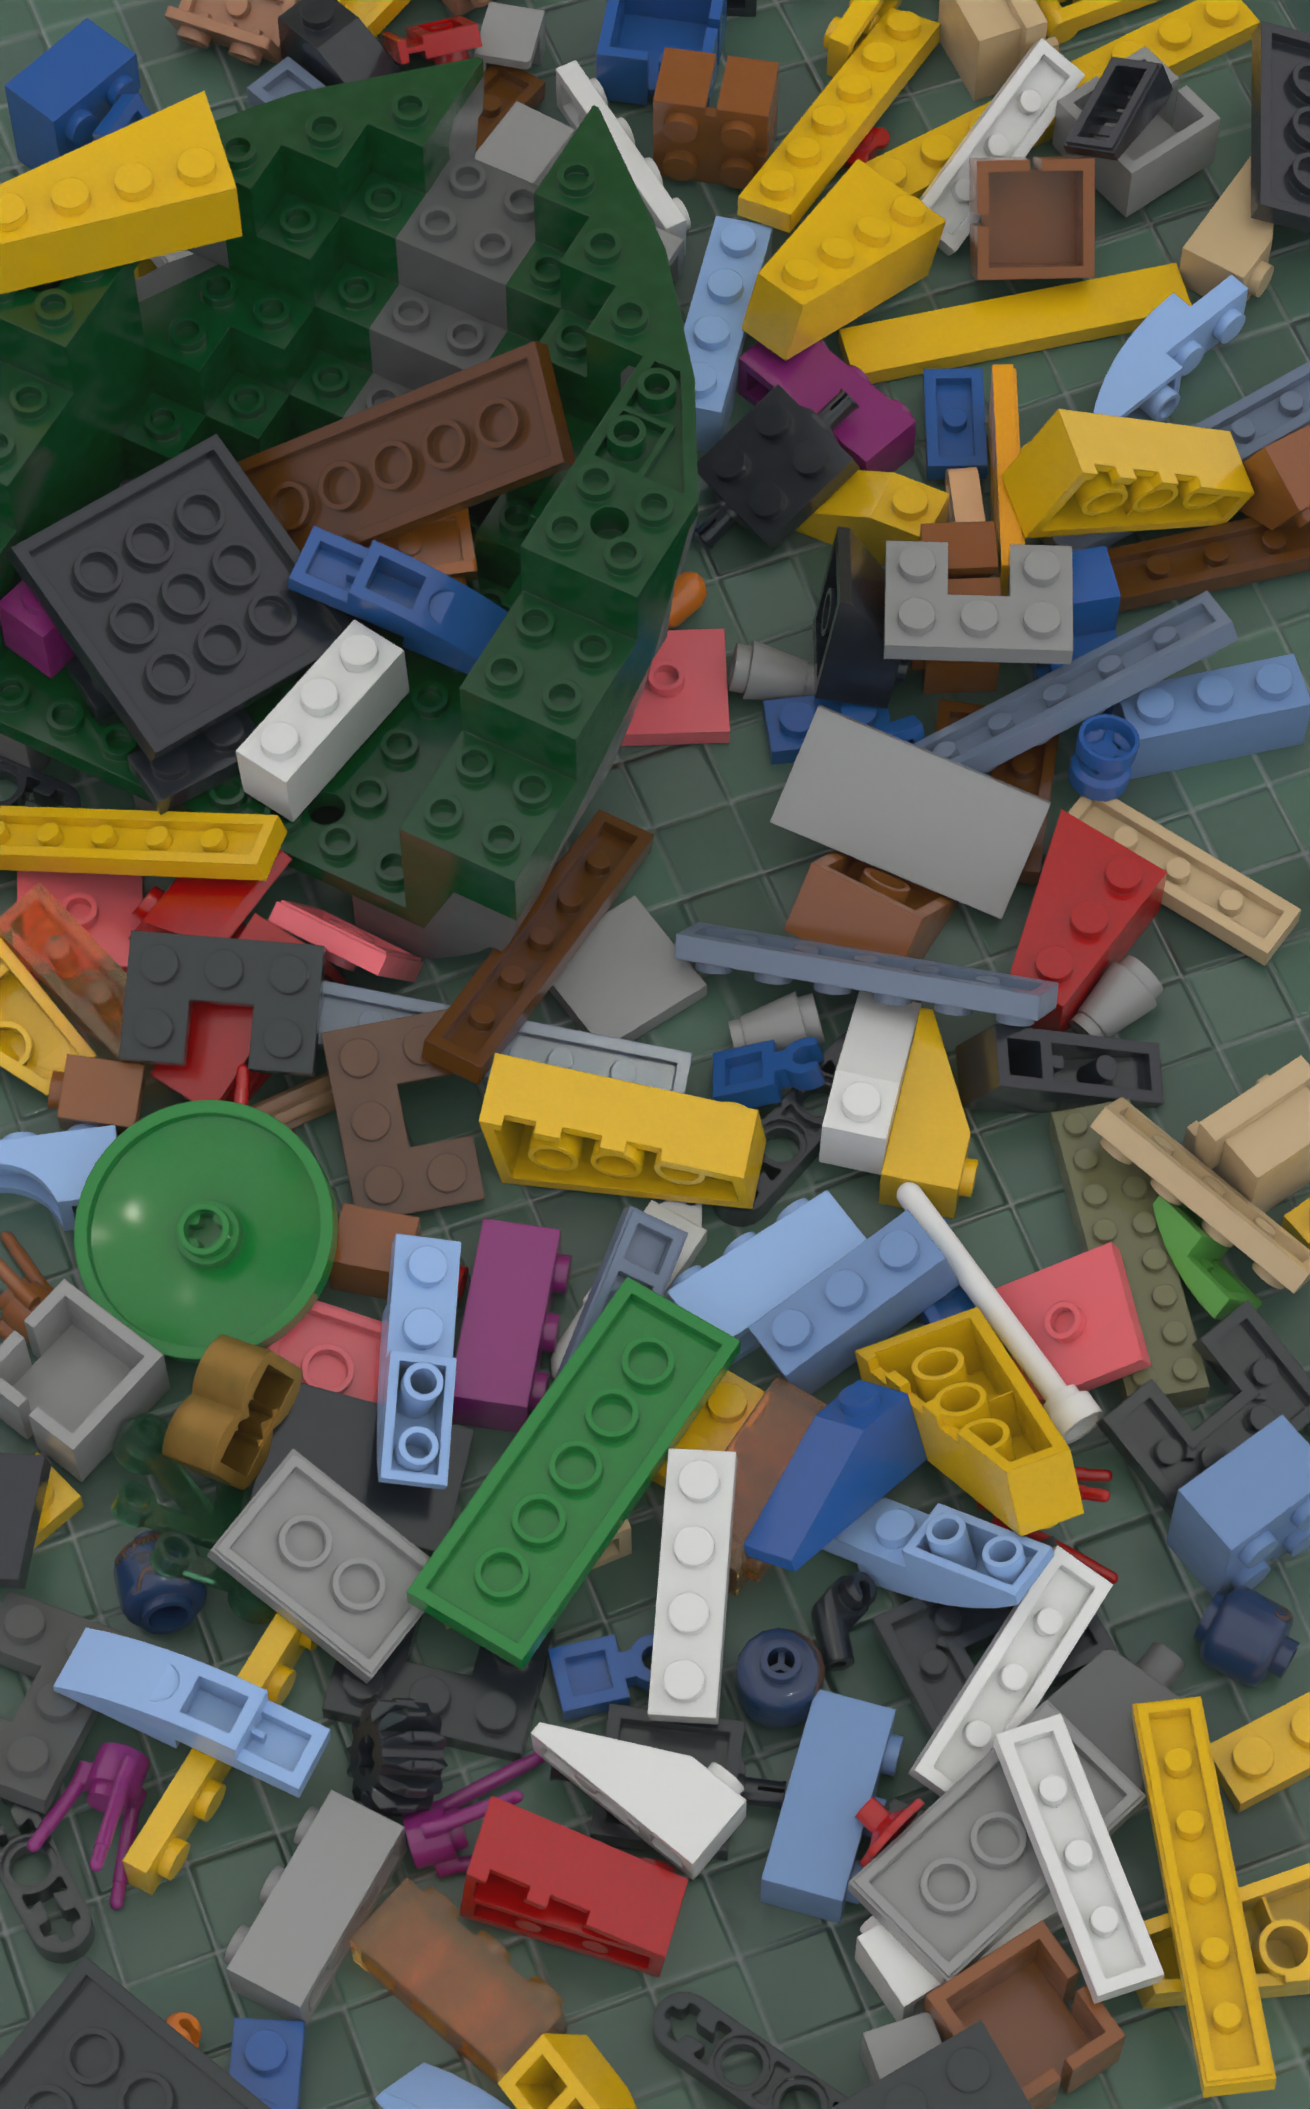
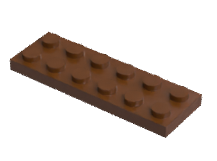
[237,341,576,552]

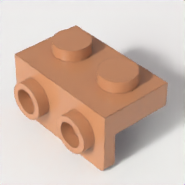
[164,0,300,66]

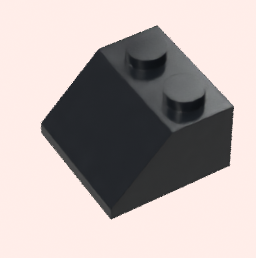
[813,526,909,709]

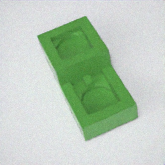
[1153,1195,1263,1320]

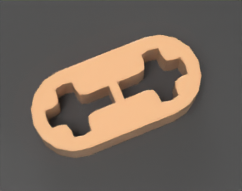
[945,467,985,523]

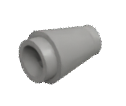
[727,640,815,700]
[1069,955,1163,1037]
[728,991,825,1051]

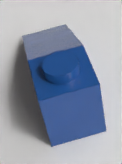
[743,1380,927,1572]

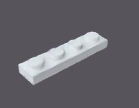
[920,38,1085,256]
[556,60,691,257]
[648,1448,738,1724]
[908,1545,1113,1797]
[993,1713,1164,2004]

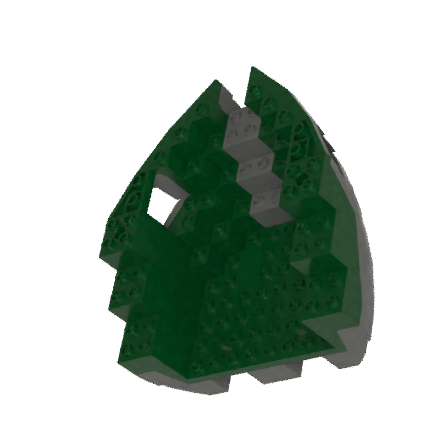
[0,57,698,959]

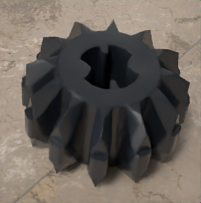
[346,1698,448,1817]

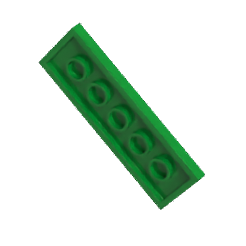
[406,1277,741,1671]

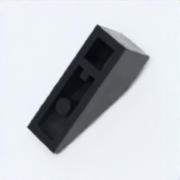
[278,0,403,86]
[956,1024,1164,1114]

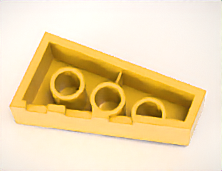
[855,1307,1084,1537]

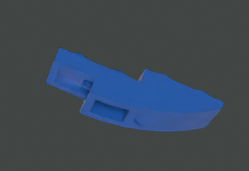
[288,526,508,674]

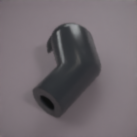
[811,1571,877,1671]

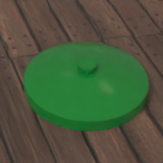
[74,1100,338,1364]

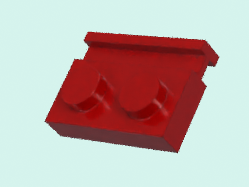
[380,15,482,65]

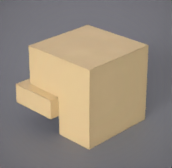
[938,0,1060,101]
[1183,1055,1310,1213]

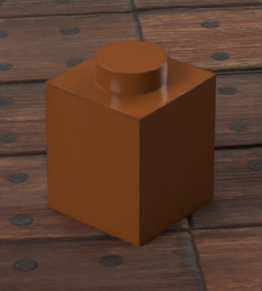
[48,1054,146,1136]
[330,1203,422,1300]

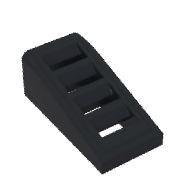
[1063,57,1173,161]

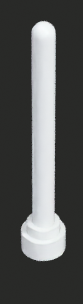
[897,1182,1104,1444]

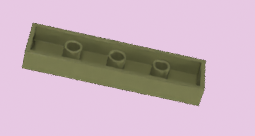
[1049,1099,1210,1409]

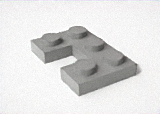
[884,540,1073,664]

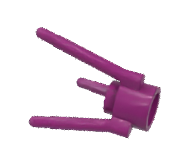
[27,1743,151,1910]
[403,1752,546,1878]

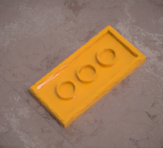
[987,364,1025,596]

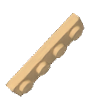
[1068,796,1301,966]
[1090,1097,1310,1294]

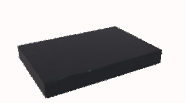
[248,1383,474,1557]

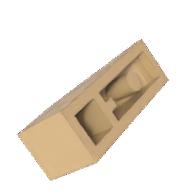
[1179,156,1274,302]

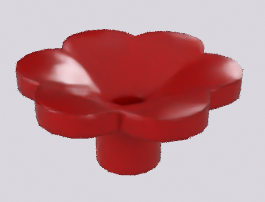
[855,1797,926,1868]

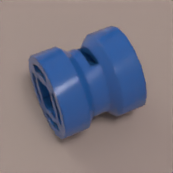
[1068,714,1140,801]

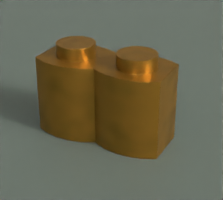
[162,1334,302,1490]

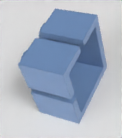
[1165,1414,1310,1598]

